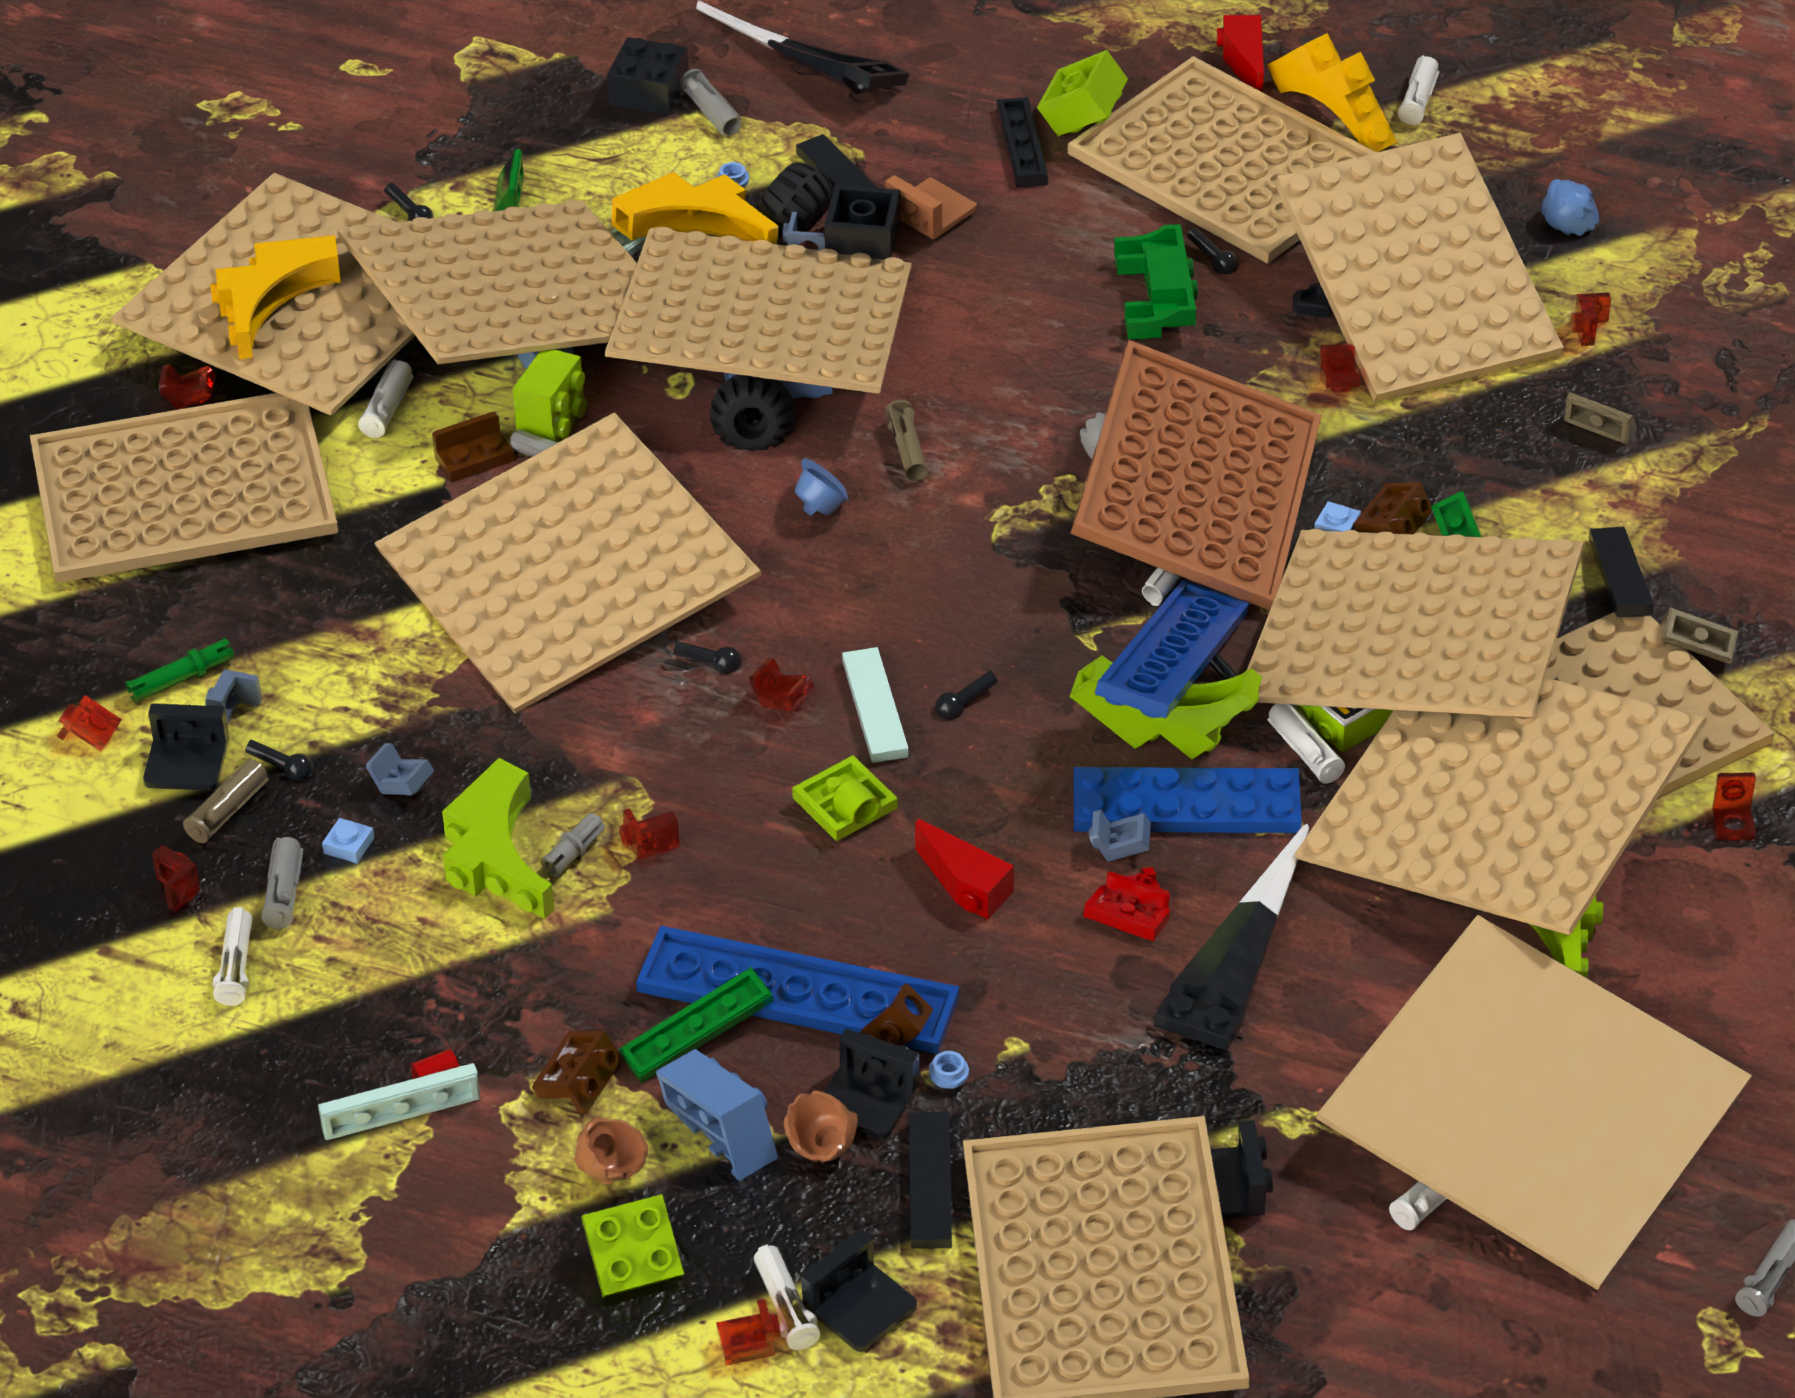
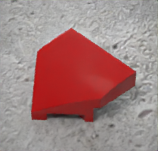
[1083,867,1170,941]

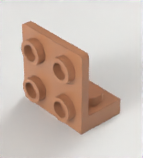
[885,175,977,240]

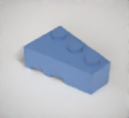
[656,1049,778,1181]

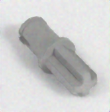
[541,813,605,877]

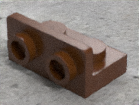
[432,411,515,483]
[1353,482,1432,535]
[532,1031,622,1113]

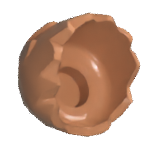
[784,1091,858,1162]
[574,1117,648,1184]

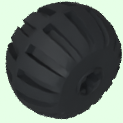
[757,162,833,236]
[710,375,796,451]

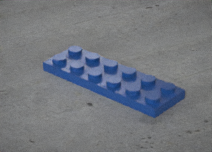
[1073,767,1302,833]

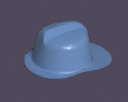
[795,458,850,516]

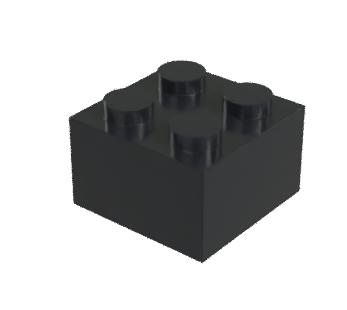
[607,37,689,115]
[825,185,900,260]

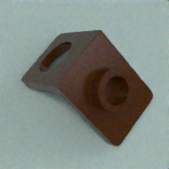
[860,983,933,1046]

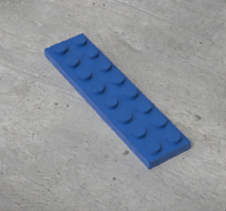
[1095,580,1250,719]
[636,926,959,1054]

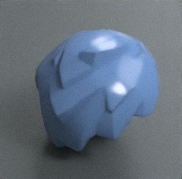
[1540,179,1599,236]

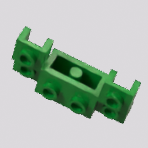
[1114,224,1198,339]

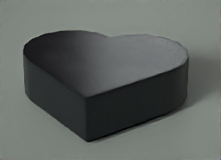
[1292,283,1331,318]

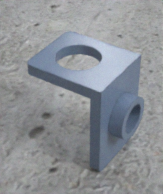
[783,212,825,251]

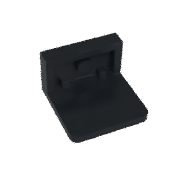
[143,703,230,791]
[824,1029,919,1139]
[1210,1120,1273,1218]
[801,1229,917,1352]

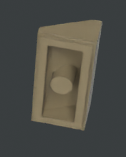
[1564,392,1637,445]
[1661,608,1739,664]

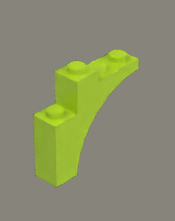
[1070,655,1262,759]
[442,758,555,919]

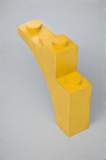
[1266,33,1397,152]
[611,172,778,245]
[210,235,341,359]

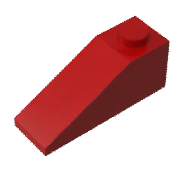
[1216,15,1264,93]
[915,819,1014,920]

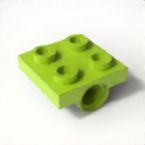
[792,755,898,841]
[581,1194,684,1297]

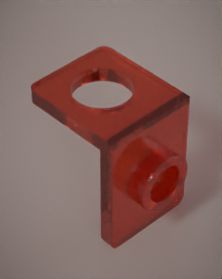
[1712,772,1756,840]

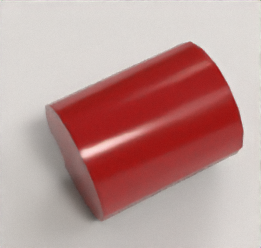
[411,1049,460,1079]

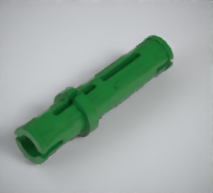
[125,638,235,703]

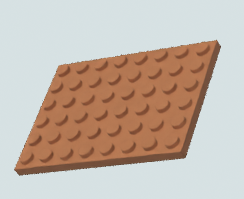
[1070,340,1322,611]

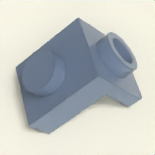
[205,669,262,724]
[366,743,434,796]
[1089,810,1151,862]

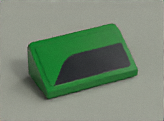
[493,149,524,211]

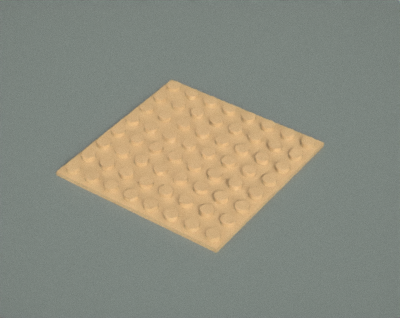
[111,173,415,416]
[337,200,637,364]
[605,227,912,394]
[374,412,762,714]
[1247,529,1584,717]
[1295,678,1706,935]
[1316,915,1752,1290]

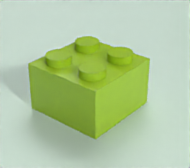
[1037,50,1128,136]
[512,349,587,443]

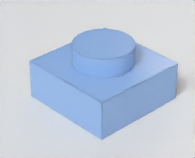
[1314,501,1361,532]
[322,818,374,864]

